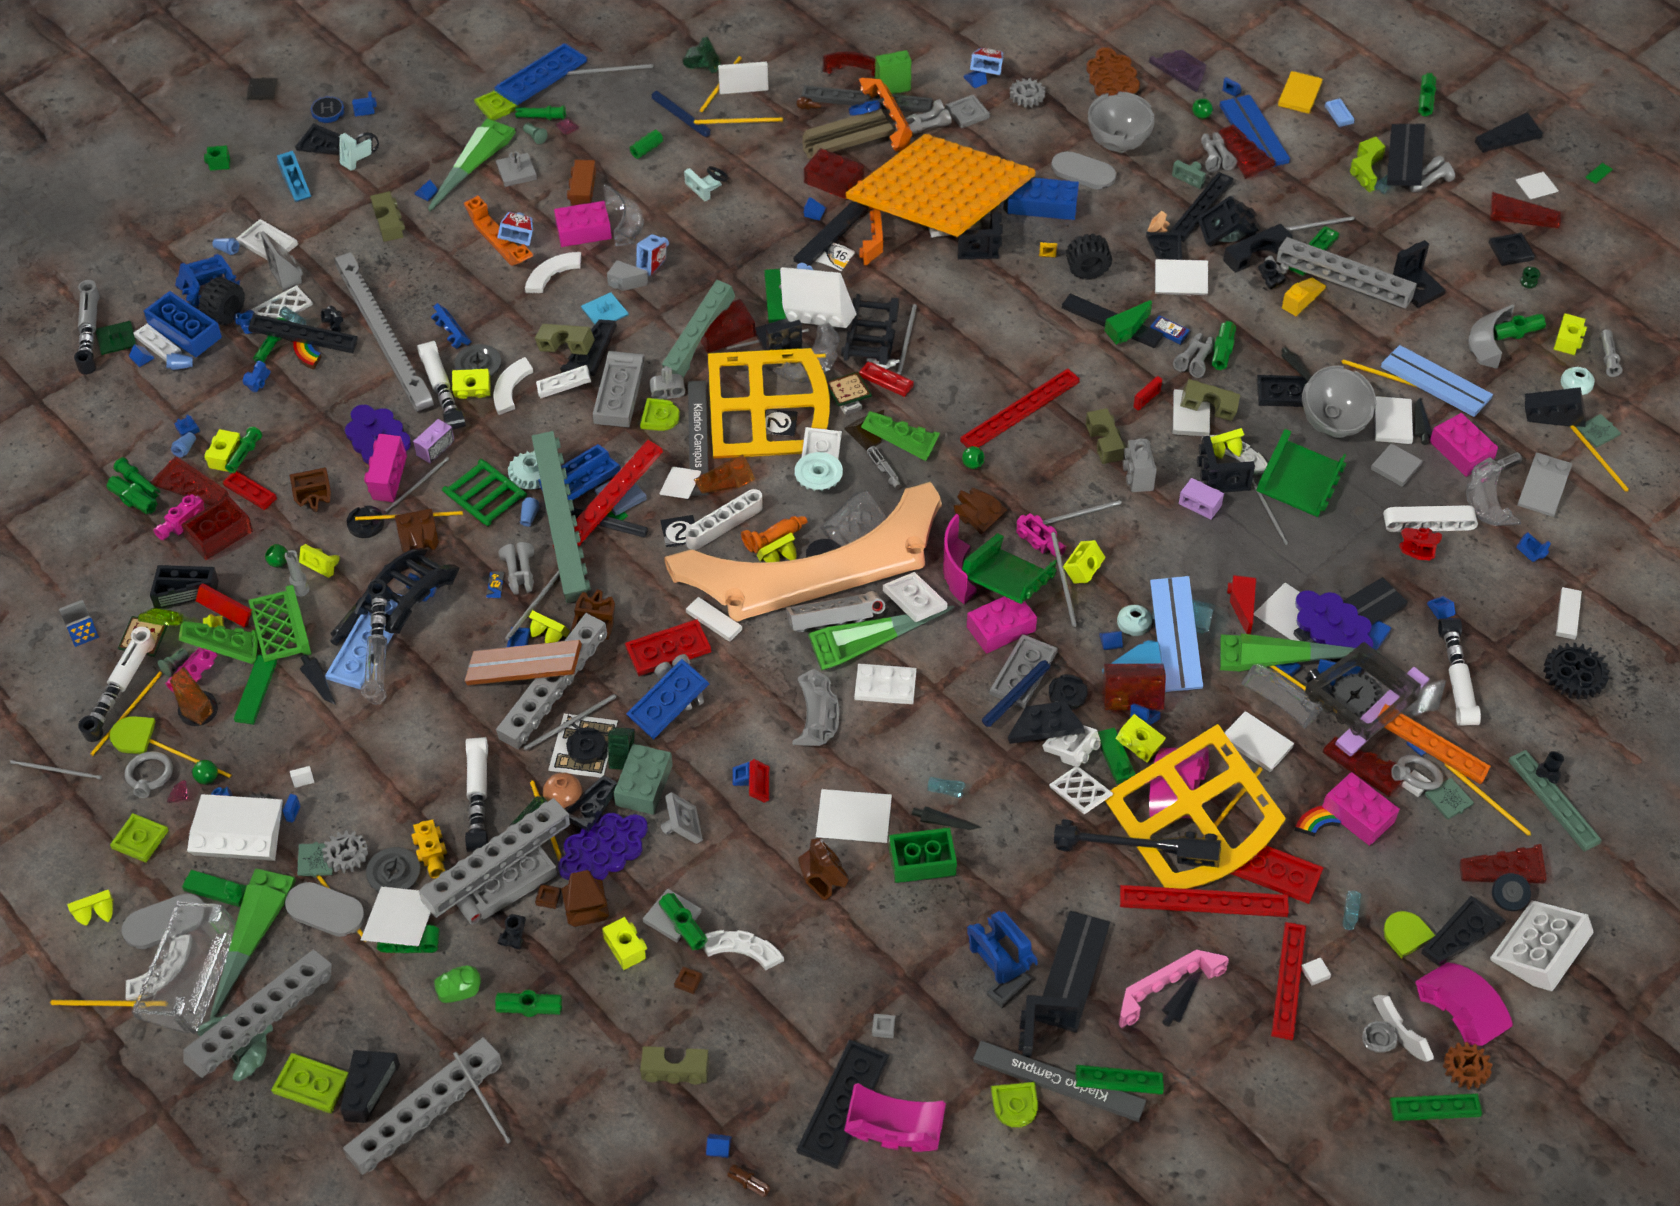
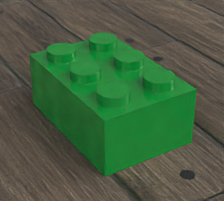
[889,828,957,883]

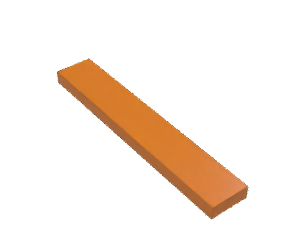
[1375,704,1491,784]

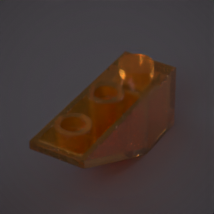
[694,454,755,493]
[170,667,213,725]

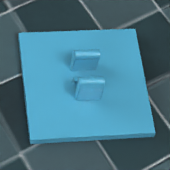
[581,292,629,324]

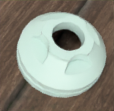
[1561,367,1594,395]
[1117,605,1152,636]

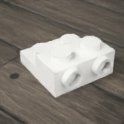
[1043,725,1101,767]

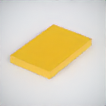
[1278,71,1323,114]

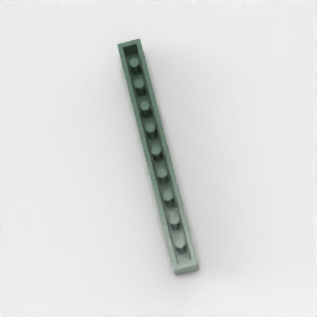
[532,431,591,603]

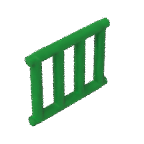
[442,459,527,527]

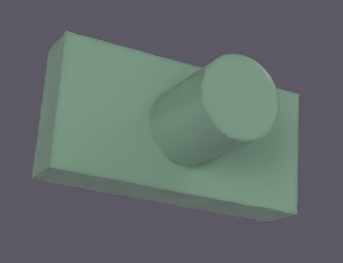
[1172,160,1206,189]

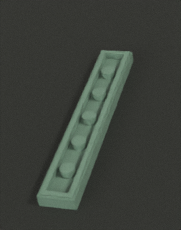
[1508,750,1602,852]

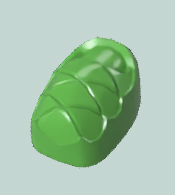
[434,966,481,1003]

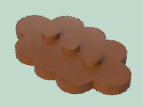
[1086,48,1140,97]

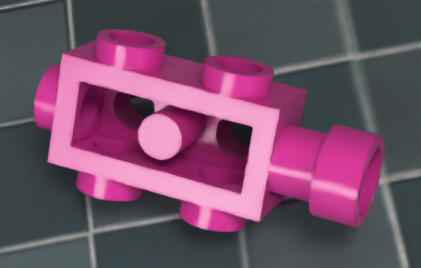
[153,494,206,541]
[1016,513,1066,557]
[165,647,218,693]

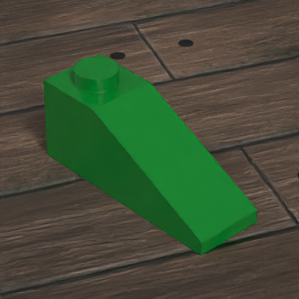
[1105,300,1152,345]

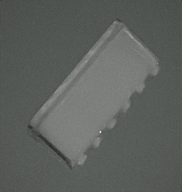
[132,902,236,1034]

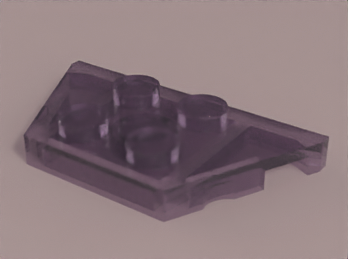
[1149,50,1206,92]

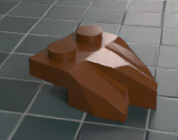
[289,467,331,512]
[954,487,1007,534]
[395,508,439,555]
[571,589,615,640]

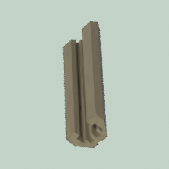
[803,108,895,159]

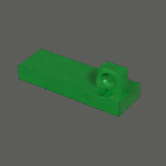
[1098,727,1136,784]
[182,870,247,907]

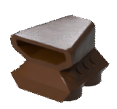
[798,838,849,900]
[561,870,609,927]

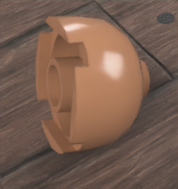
[543,773,583,809]

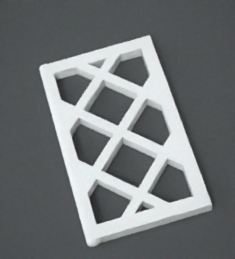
[251,285,313,319]
[1049,767,1113,814]

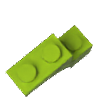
[1350,137,1386,192]

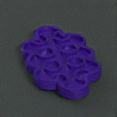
[345,405,411,464]
[1295,590,1373,650]
[558,813,648,880]

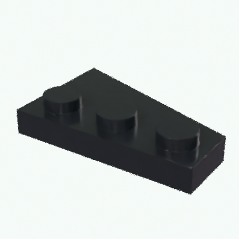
[295,123,341,155]
[1146,232,1182,260]
[565,775,617,832]

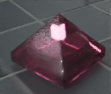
[556,118,579,135]
[167,780,188,803]

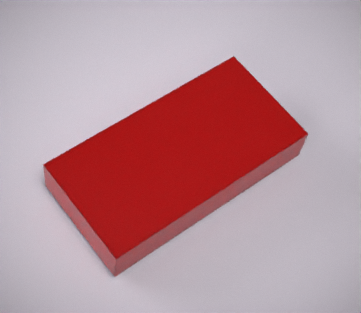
[1133,376,1162,410]
[749,759,770,803]

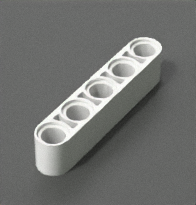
[685,489,763,550]
[1383,505,1478,532]

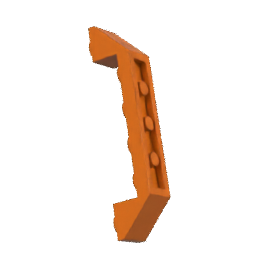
[859,78,913,152]
[857,181,883,265]
[464,196,533,266]

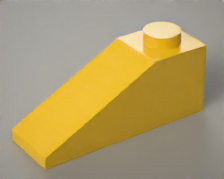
[1282,278,1326,316]

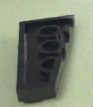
[1475,112,1543,153]
[560,319,617,376]
[1421,896,1506,966]

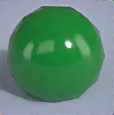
[1192,99,1213,119]
[962,446,985,469]
[265,544,289,568]
[192,759,218,785]

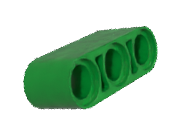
[377,925,440,953]

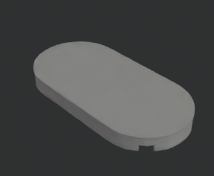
[1051,152,1116,189]
[285,882,365,937]
[122,894,206,949]

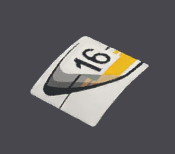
[815,243,855,271]

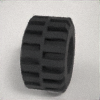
[1066,234,1112,280]
[199,277,245,326]

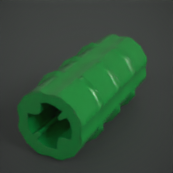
[629,129,663,159]

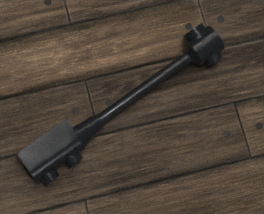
[1054,819,1222,868]

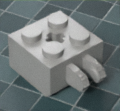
[1123,438,1157,492]

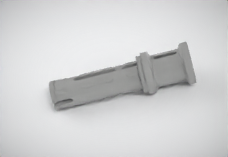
[1600,329,1623,377]
[285,550,309,597]

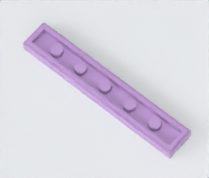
[1335,667,1429,757]

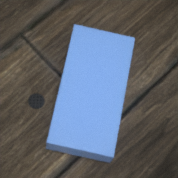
[1325,99,1355,127]

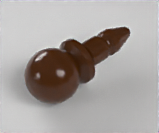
[796,97,822,110]

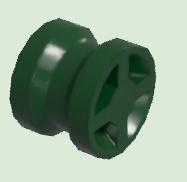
[1520,266,1540,289]

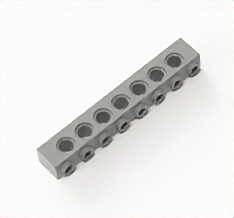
[1276,237,1417,308]
[496,613,607,749]
[419,798,570,918]
[183,949,332,1078]
[343,1037,502,1175]

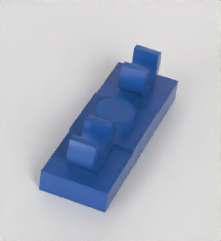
[431,303,471,349]

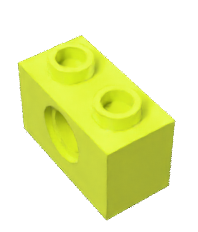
[1553,314,1587,355]
[452,369,491,399]
[205,429,241,472]
[1063,540,1106,583]
[1115,714,1166,763]
[602,917,647,970]

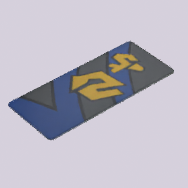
[486,571,504,598]

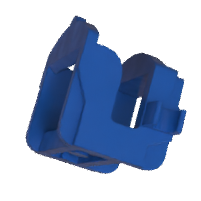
[175,254,240,307]
[967,911,1038,984]

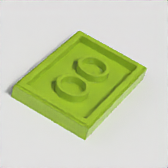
[271,1053,348,1114]

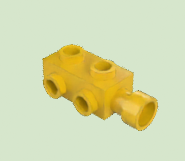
[411,819,447,878]

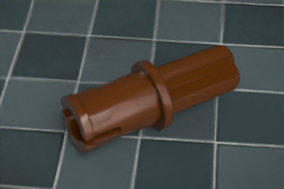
[727,1164,770,1197]

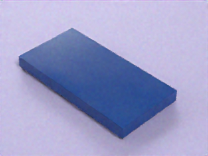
[626,659,709,740]

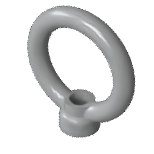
[124,751,173,798]
[1391,755,1443,790]

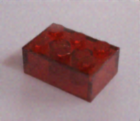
[804,148,864,200]
[692,299,756,353]
[181,495,253,560]
[1102,664,1166,710]

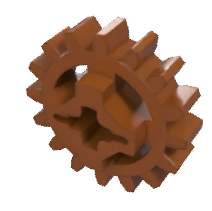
[1443,1042,1493,1090]

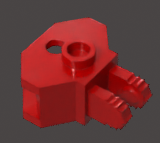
[1399,528,1442,561]

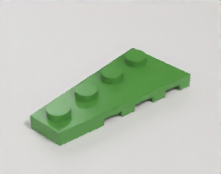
[861,411,940,461]
[179,621,258,664]

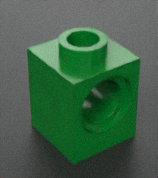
[204,145,230,171]

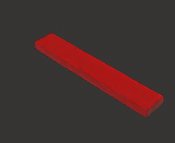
[1271,922,1306,1040]

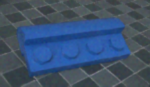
[538,444,621,500]

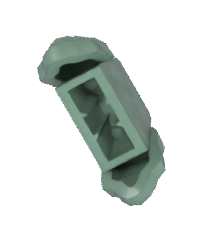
[197,1014,273,1082]

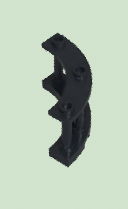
[841,294,900,365]
[354,548,460,634]

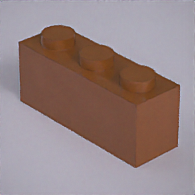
[567,160,596,206]

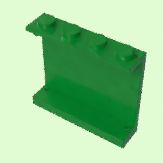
[1256,429,1347,517]
[962,533,1057,604]

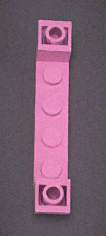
[1119,950,1229,1028]

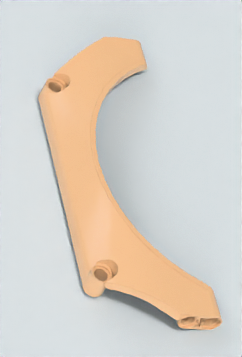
[664,482,942,622]

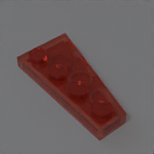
[1218,124,1276,179]
[1490,192,1561,228]
[150,456,229,507]
[1322,737,1413,797]
[1459,844,1547,883]

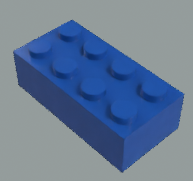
[1007,178,1079,220]
[144,291,222,358]

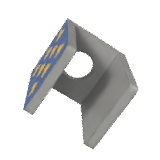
[59,600,99,647]

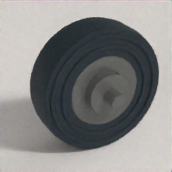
[1492,873,1531,911]

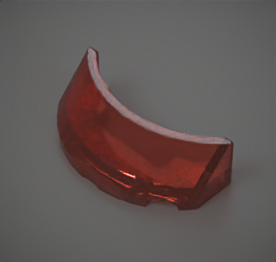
[823,51,875,77]

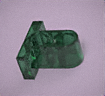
[682,37,721,73]
[608,727,635,770]

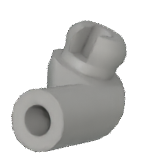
[1265,256,1289,275]

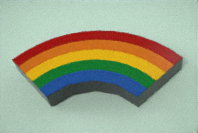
[1294,806,1341,836]

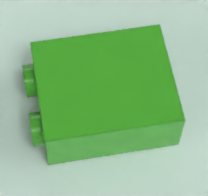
[875,50,911,94]

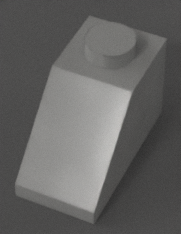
[607,260,648,291]

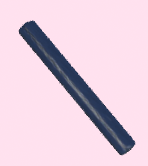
[652,91,711,137]
[982,660,1050,727]

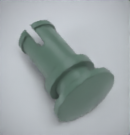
[523,123,548,144]
[158,648,189,676]

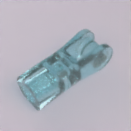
[1374,175,1391,194]
[279,306,306,325]
[927,777,966,798]
[1343,891,1361,930]

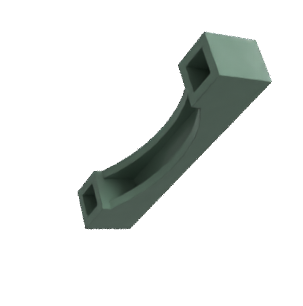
[662,280,736,378]

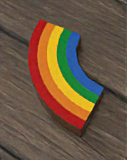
[293,341,322,370]

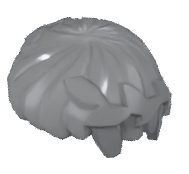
[1362,1021,1397,1053]

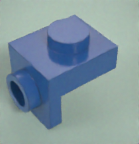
[352,91,377,116]
[1516,533,1551,562]
[1130,703,1161,725]

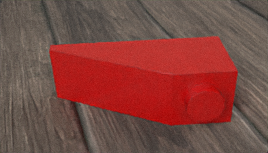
[1227,575,1256,635]

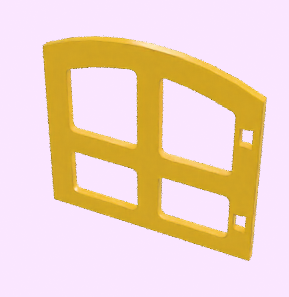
[708,348,830,459]
[1105,724,1286,889]

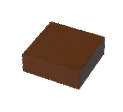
[535,884,561,909]
[674,966,703,994]

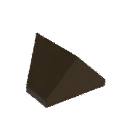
[845,410,884,451]

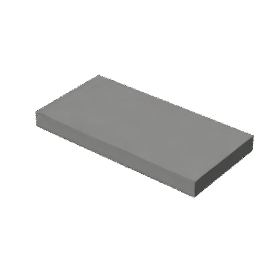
[989,634,1058,709]

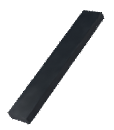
[1170,172,1233,242]
[793,201,868,266]
[1062,293,1163,349]
[248,314,358,353]

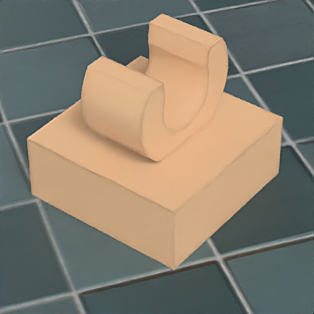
[1148,211,1170,232]

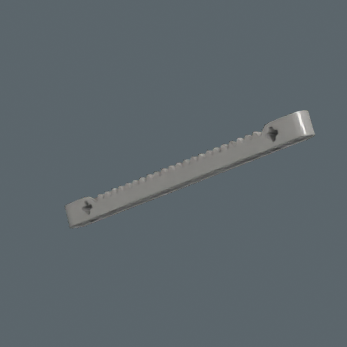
[334,252,434,412]

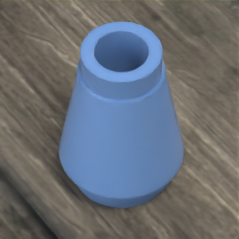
[213,238,240,255]
[166,353,193,370]
[171,432,196,457]
[520,497,540,527]

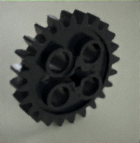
[1543,643,1610,700]

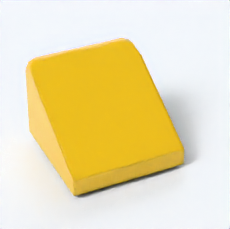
[1039,242,1057,257]

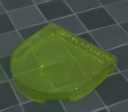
[138,608,184,625]

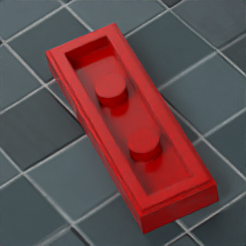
[859,361,914,397]
[223,471,277,510]
[196,584,252,628]

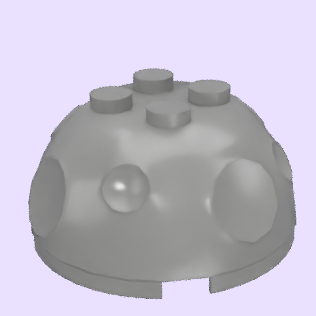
[1088,92,1154,153]
[1302,365,1376,437]

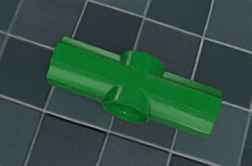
[1418,73,1436,116]
[1493,314,1546,340]
[1212,321,1236,370]
[106,476,158,515]
[658,893,708,951]
[495,990,562,1017]

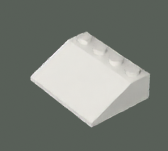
[780,267,856,328]
[187,794,283,861]
[1490,900,1594,991]

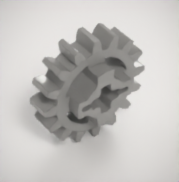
[1010,78,1045,108]
[322,830,368,873]

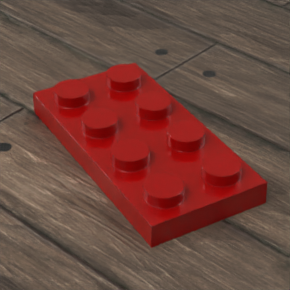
[625,619,711,677]
[1230,838,1324,904]

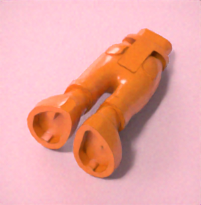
[741,516,808,553]

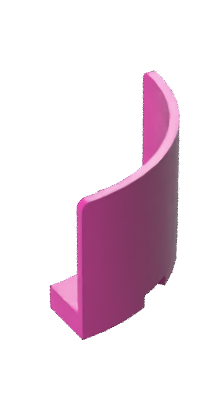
[943,514,977,604]
[1149,748,1209,818]
[1416,963,1513,1046]
[844,1083,946,1152]

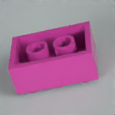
[554,201,611,247]
[1430,413,1498,477]
[364,434,407,503]
[966,596,1037,654]
[1322,772,1400,846]

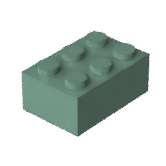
[614,744,673,815]

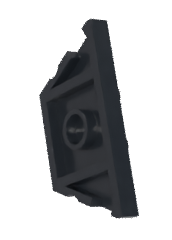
[1008,701,1085,744]

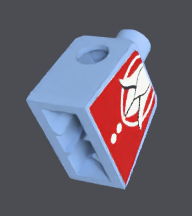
[970,48,1003,75]
[497,212,533,246]
[636,234,669,277]

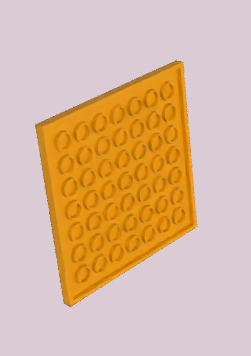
[846,134,1035,237]

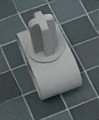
[649,366,685,399]

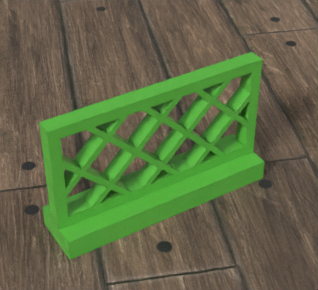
[248,585,311,662]

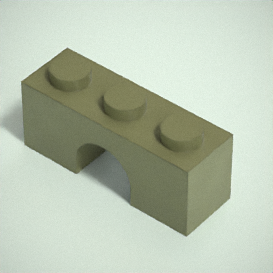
[370,191,405,242]
[535,324,595,355]
[1180,379,1240,421]
[1085,408,1126,464]
[640,1046,709,1085]

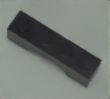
[1223,223,1293,273]

